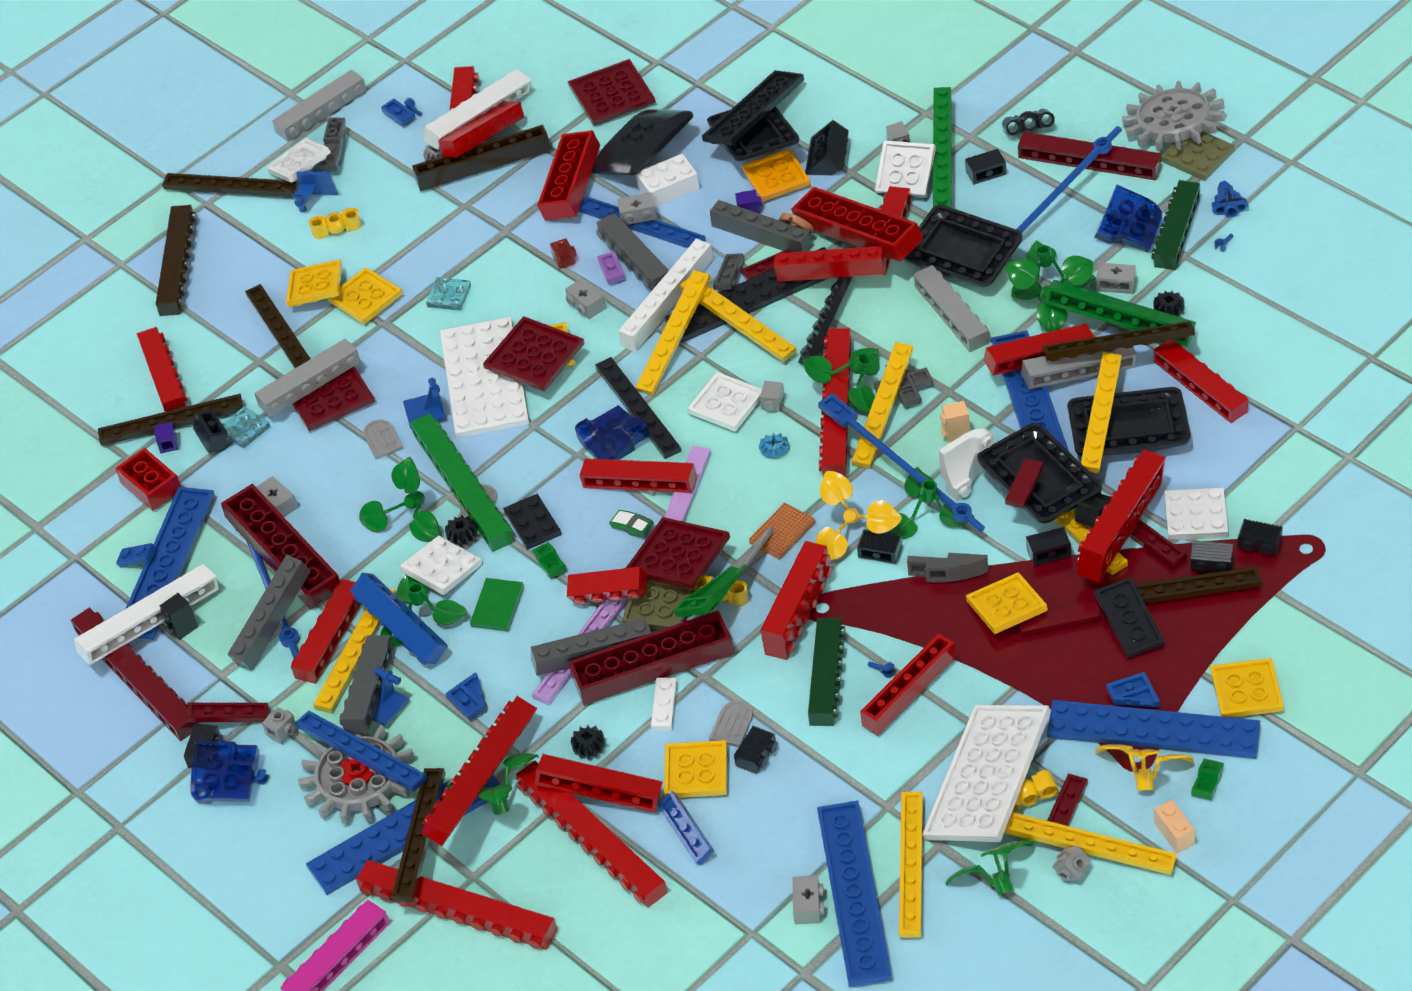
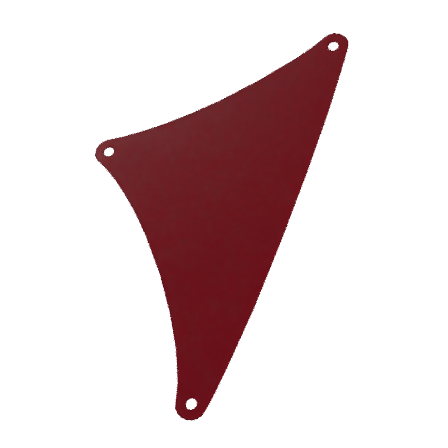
[810,535,1326,772]

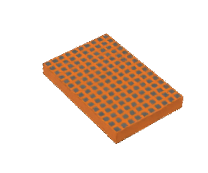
[749,502,815,560]

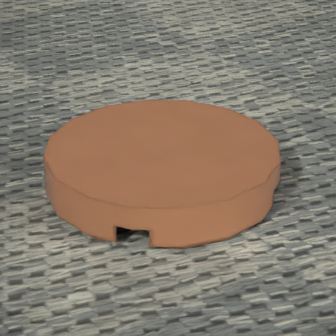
[779,213,814,235]

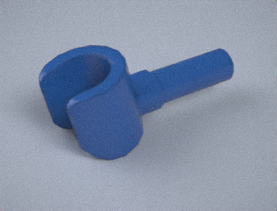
[404,98,423,117]
[1214,234,1233,252]
[868,661,896,678]
[240,769,269,785]

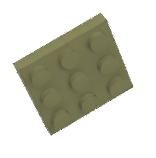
[1161,131,1235,181]
[622,579,693,630]

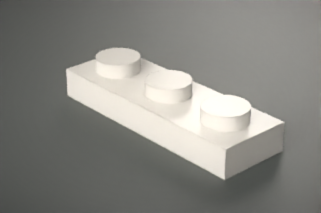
[651,678,677,731]

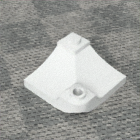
[939,429,995,502]

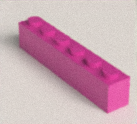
[280,900,390,991]

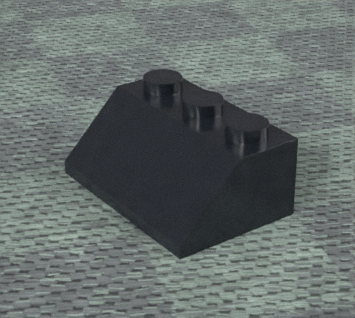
[805,120,849,175]

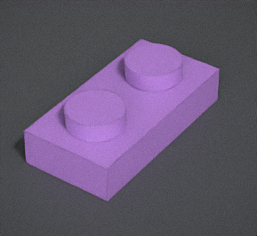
[597,251,625,284]

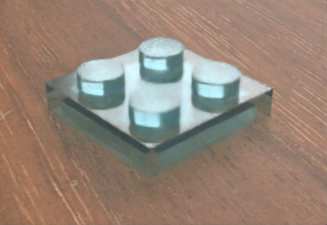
[426,277,471,311]
[222,406,271,449]

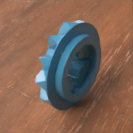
[759,433,789,458]

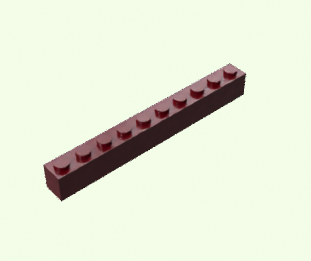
[71,607,198,742]

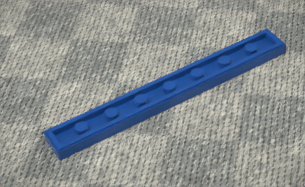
[578,196,706,249]
[295,710,427,792]

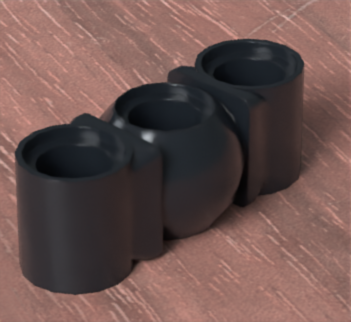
[1002,109,1055,135]

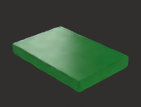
[470,578,524,631]

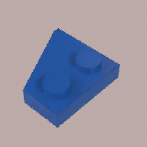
[445,672,486,721]
[1106,672,1160,707]

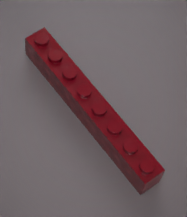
[1018,131,1161,181]

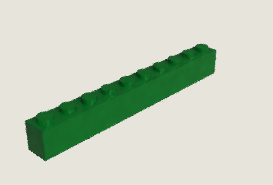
[933,87,952,208]
[410,413,513,552]

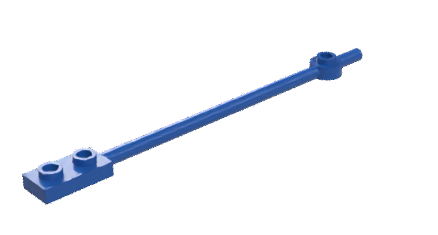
[1016,126,1122,233]
[818,393,985,532]
[235,529,300,659]

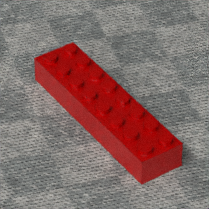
[791,186,923,262]
[1076,449,1166,583]

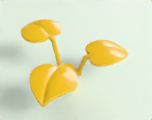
[815,471,902,560]
[1095,744,1194,790]

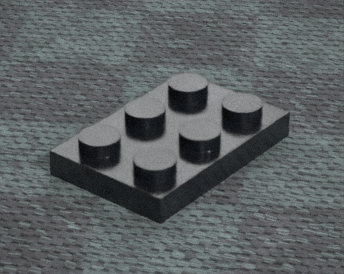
[503,493,562,550]

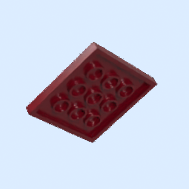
[568,59,656,126]
[483,316,585,392]
[292,367,375,431]
[626,517,730,590]

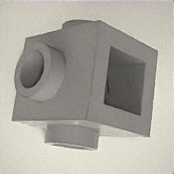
[262,707,297,744]
[1052,846,1091,882]

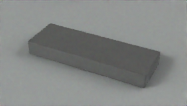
[713,253,744,290]

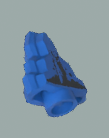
[1212,180,1248,217]

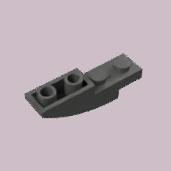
[319,117,346,171]
[907,553,989,582]

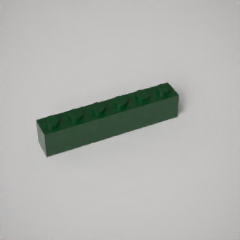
[1151,180,1200,270]
[808,618,846,726]

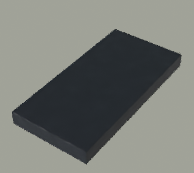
[1094,577,1165,660]

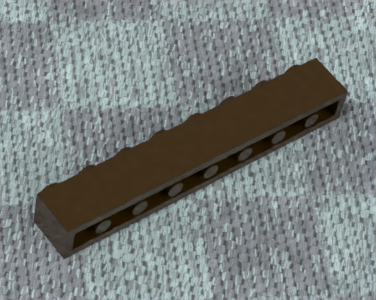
[412,125,551,191]
[155,205,197,316]

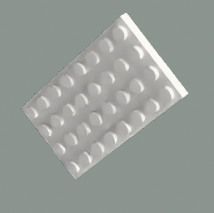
[440,317,529,438]
[922,705,1051,842]

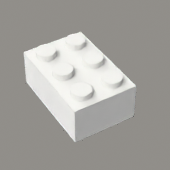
[636,153,700,207]

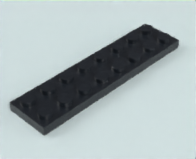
[702,70,804,146]

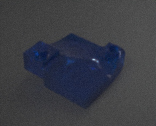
[1094,185,1162,253]
[575,405,650,460]
[190,741,260,804]

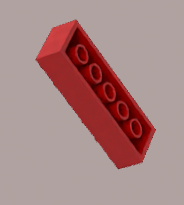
[537,130,600,221]
[760,541,832,660]

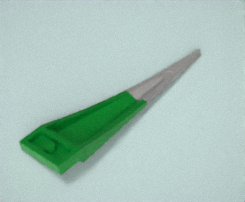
[674,527,774,617]

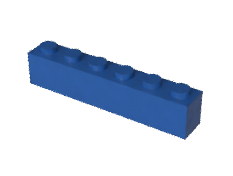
[350,573,448,665]

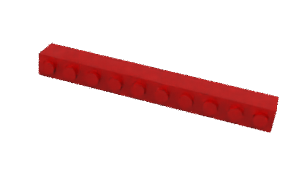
[819,328,851,477]
[421,696,538,846]
[516,760,667,908]
[356,860,557,950]

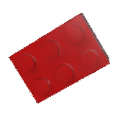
[115,448,181,511]

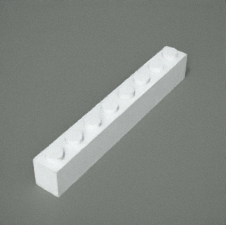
[423,69,531,150]
[618,239,714,352]
[74,564,219,665]

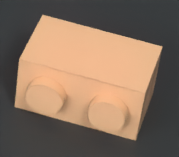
[940,401,970,444]
[1154,800,1195,853]

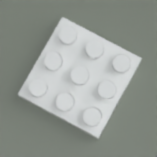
[266,138,331,183]
[875,141,936,197]
[687,372,762,432]
[1164,487,1228,540]
[400,536,482,595]

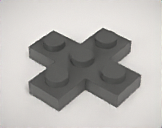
[874,365,933,408]

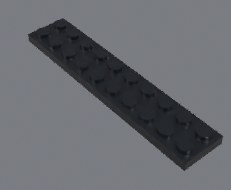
[665,247,829,343]

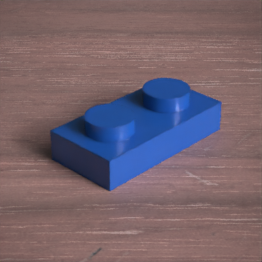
[381,98,416,126]
[116,543,156,568]

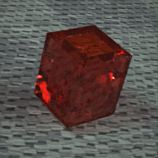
[550,238,577,269]

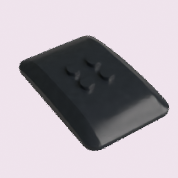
[707,106,800,161]
[591,109,694,176]
[904,205,1023,287]
[1067,387,1191,456]
[977,423,1102,524]

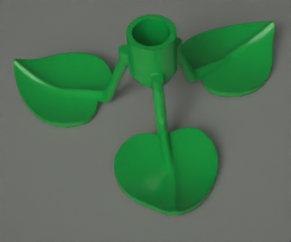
[1011,240,1096,301]
[1005,255,1093,332]
[803,348,879,413]
[359,457,442,542]
[885,467,974,539]
[380,574,467,647]
[446,753,539,815]
[945,839,1033,895]

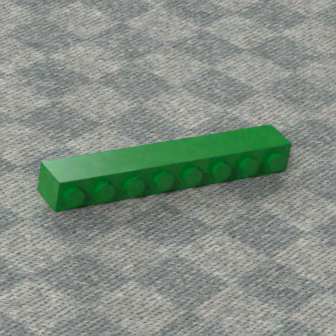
[1045,280,1196,346]

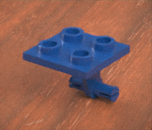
[293,171,338,212]
[403,378,446,429]
[373,667,410,726]

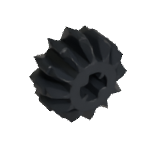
[1153,290,1185,317]
[445,515,478,547]
[570,725,606,759]

